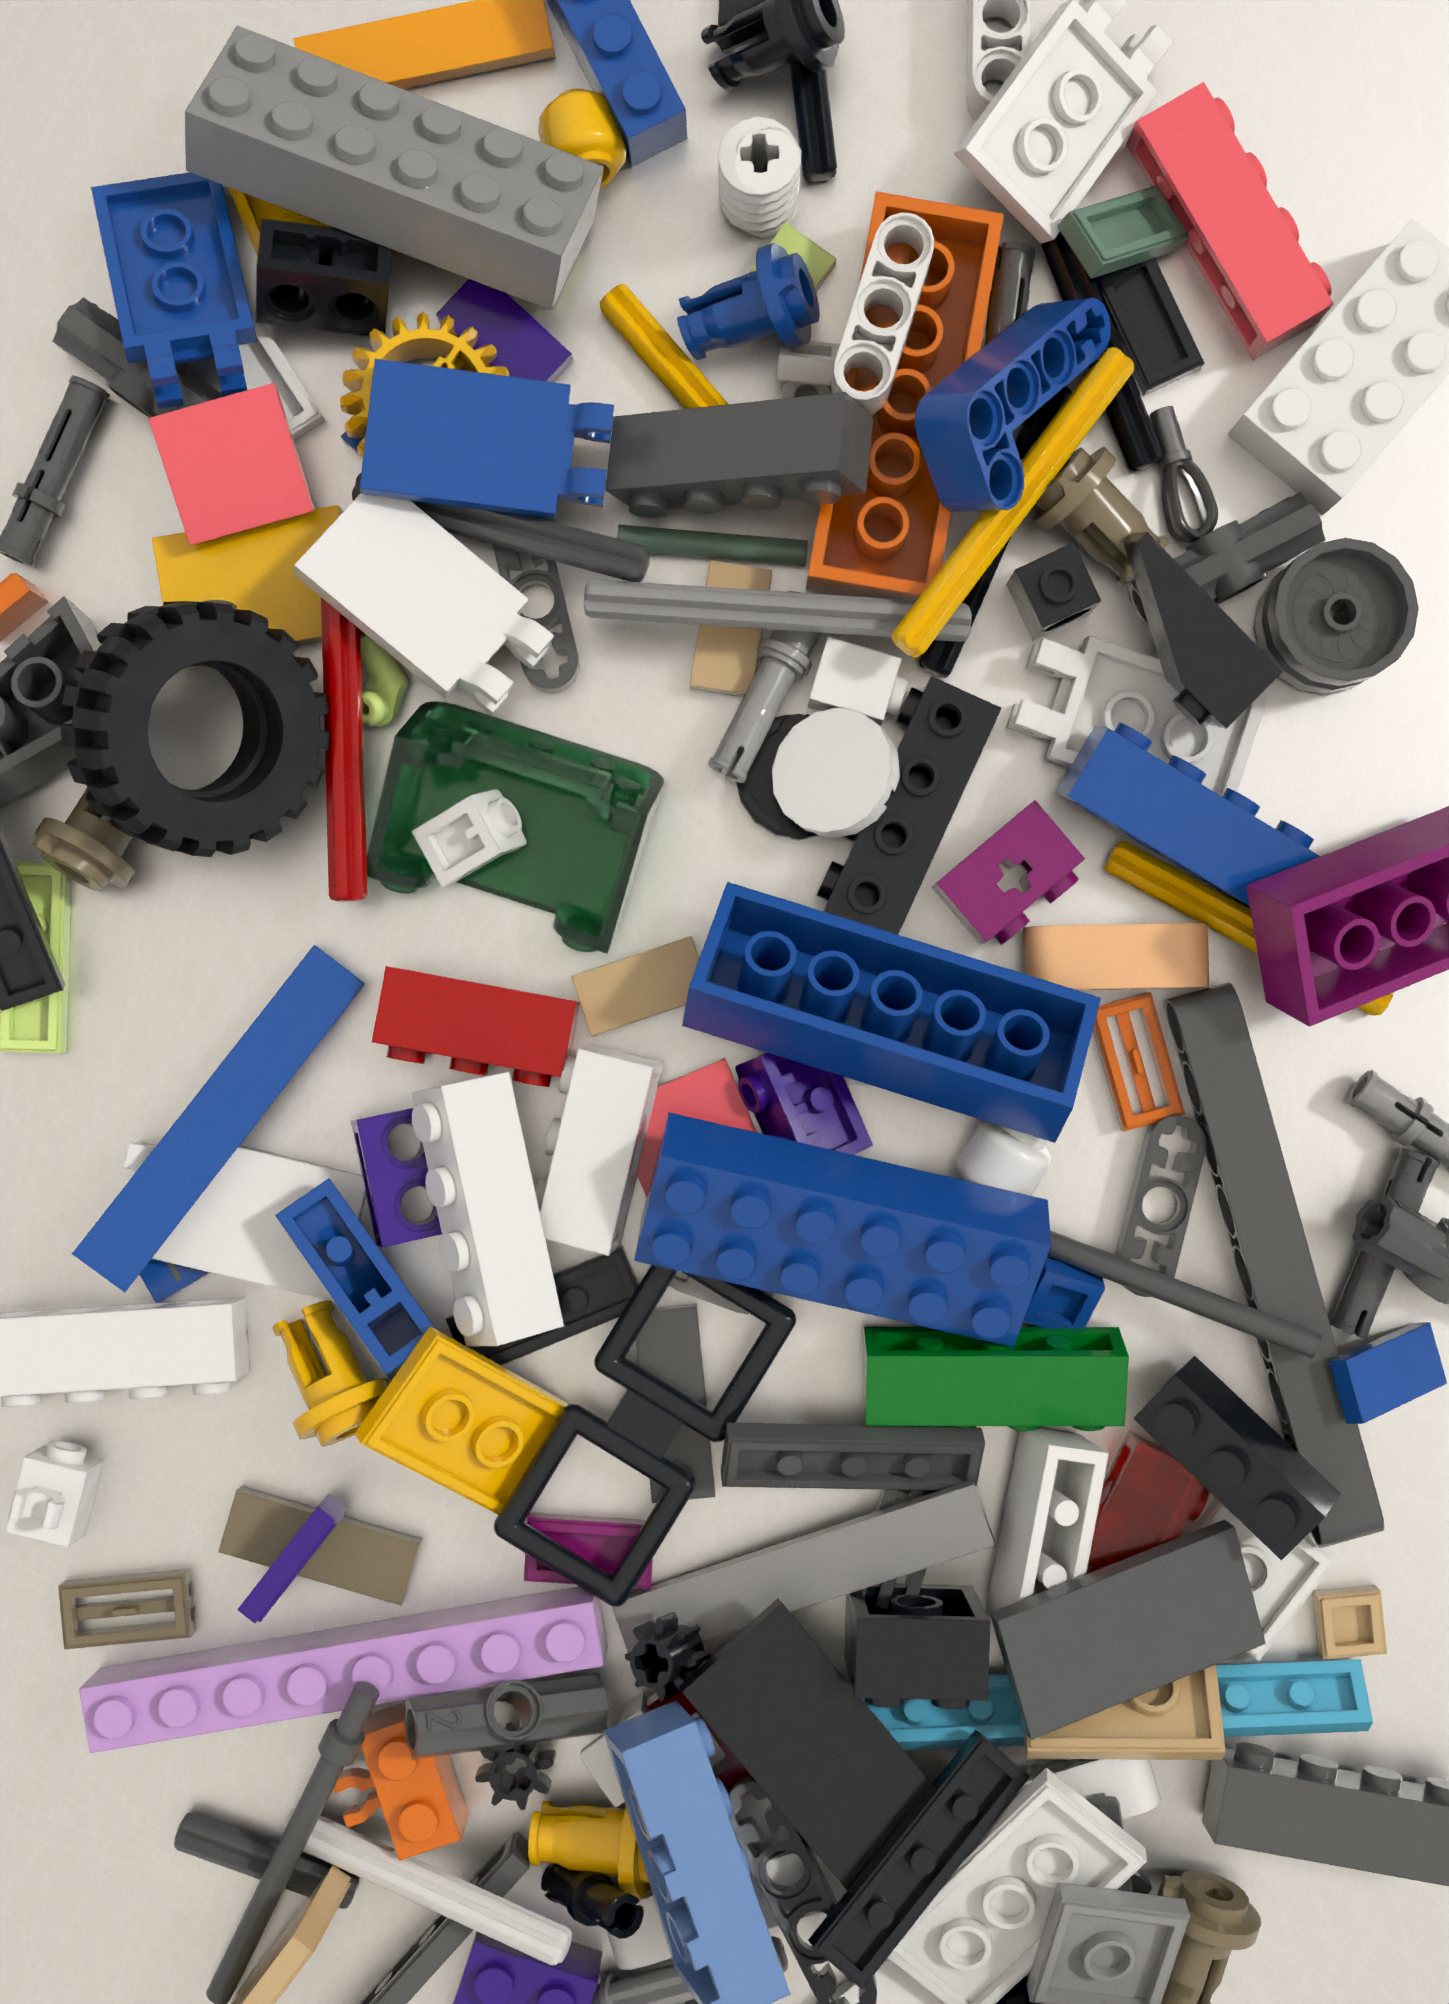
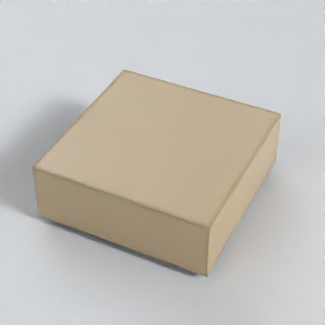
[1312,1585,1387,1660]

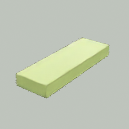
[0,862,72,1053]

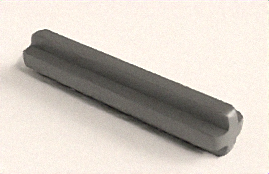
[174,1812,360,1909]

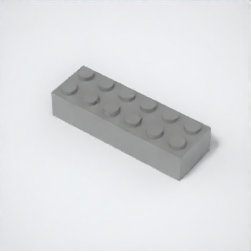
[185,25,604,310]

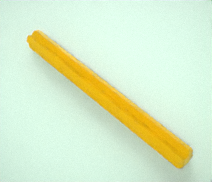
[891,347,1134,658]

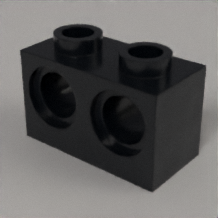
[256,218,392,336]

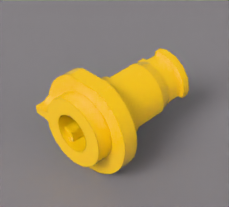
[272,1300,390,1447]
[528,1801,649,1900]

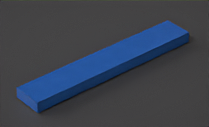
[72,945,365,1292]

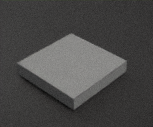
[1026,1882,1190,2004]

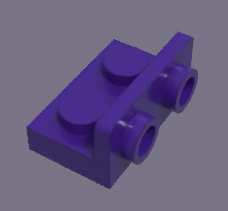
[735,1053,873,1155]

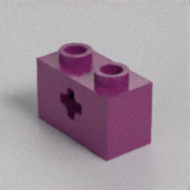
[931,800,1085,945]

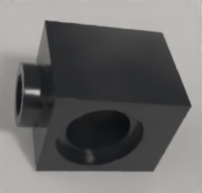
[1006,542,1101,641]

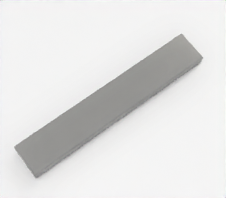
[612,1480,995,1653]

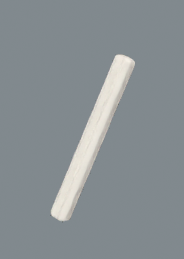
[281,1809,573,1965]

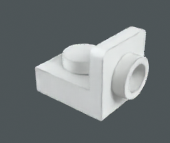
[412,789,527,887]

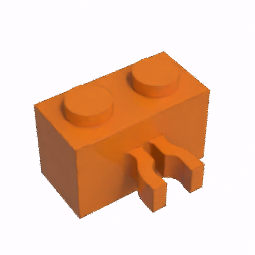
[334,1702,470,1861]

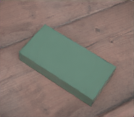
[1057,186,1189,279]

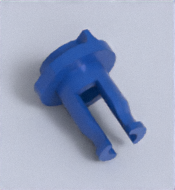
[677,243,820,361]

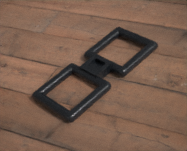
[494,1265,796,1607]

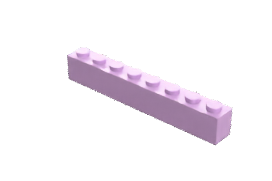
[79,1586,608,1753]

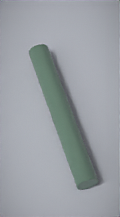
[617,525,808,566]

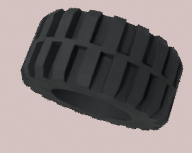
[60,601,331,857]

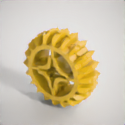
[340,312,509,459]

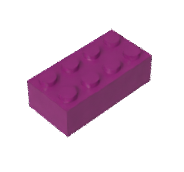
[1246,806,1449,1027]

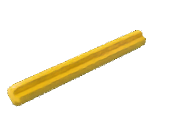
[1104,841,1394,1015]

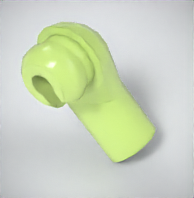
[361,635,408,727]

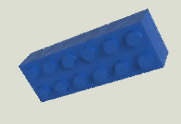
[682,882,1101,1143]
[634,1112,1051,1347]

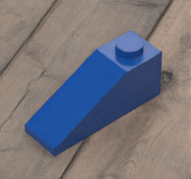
[275,1178,435,1380]

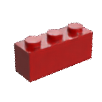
[372,966,580,1087]

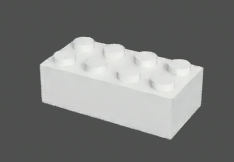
[1228,218,1449,515]

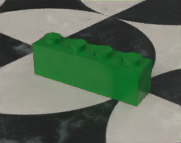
[862,1327,1129,1431]

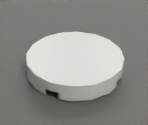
[772,707,900,838]

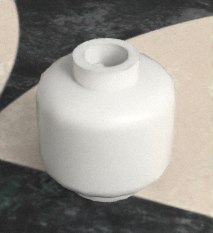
[956,1120,1052,1196]

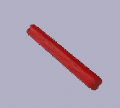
[321,598,368,902]

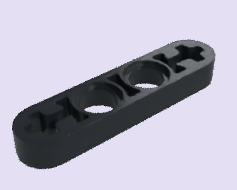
[728,1775,877,2004]

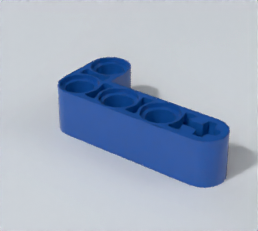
[915,298,1111,512]

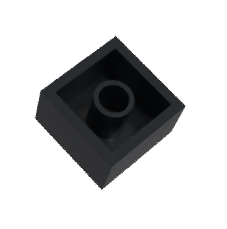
[844,1584,990,1709]

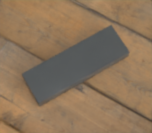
[636,1304,715,1503]

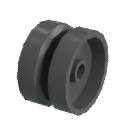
[1254,538,1419,694]

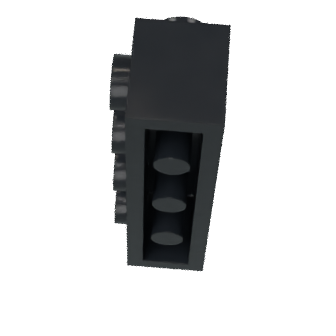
[817,676,1002,934]

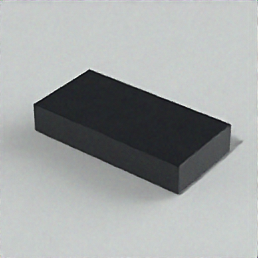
[1095,258,1205,396]

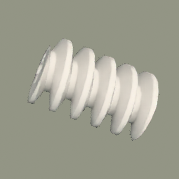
[718,116,802,239]

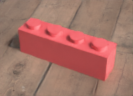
[1126,82,1334,360]

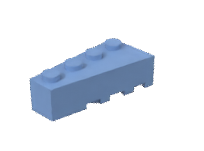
[603,1700,791,2004]

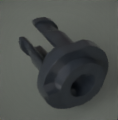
[701,0,845,90]

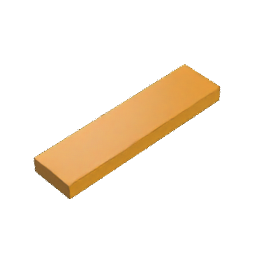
[293,0,555,89]

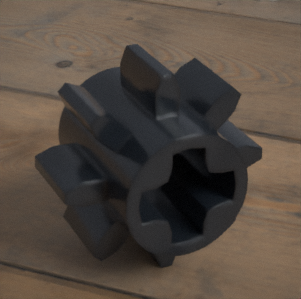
[625,1612,710,1701]
[475,1722,556,1810]

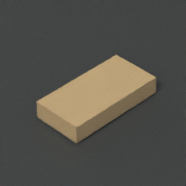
[689,560,773,697]
[571,936,699,1037]

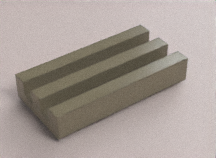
[58,1569,196,1650]

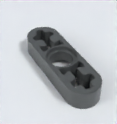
[492,517,580,693]
[1115,1115,1207,1297]

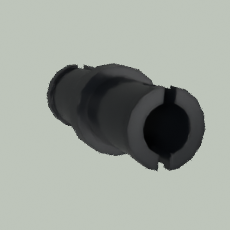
[541,1863,644,1939]

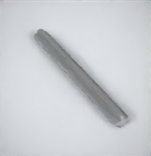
[584,579,972,642]

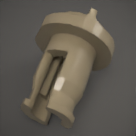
[1031,447,1168,587]
[32,787,135,892]
[1157,1870,1261,2004]

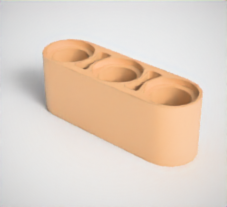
[1023,923,1209,990]

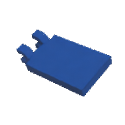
[91,172,257,409]
[360,359,614,519]

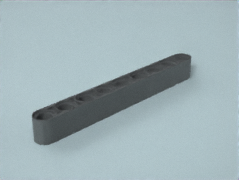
[1166,982,1384,1548]

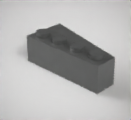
[0,596,102,807]

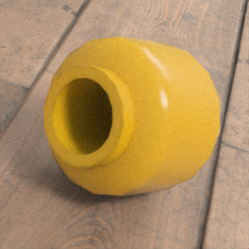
[538,88,627,189]

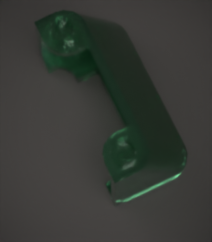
[366,701,664,954]

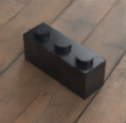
[1133,1356,1341,1561]

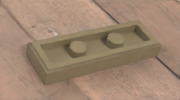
[218,1487,422,1606]

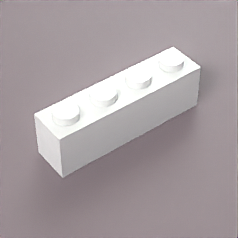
[412,1072,564,1346]
[0,1297,250,1407]

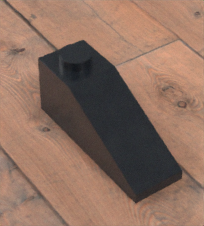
[1123,532,1282,729]

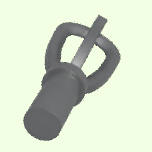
[1150,406,1218,543]

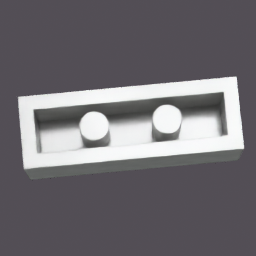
[535,1044,664,1256]
[985,1428,1109,1618]

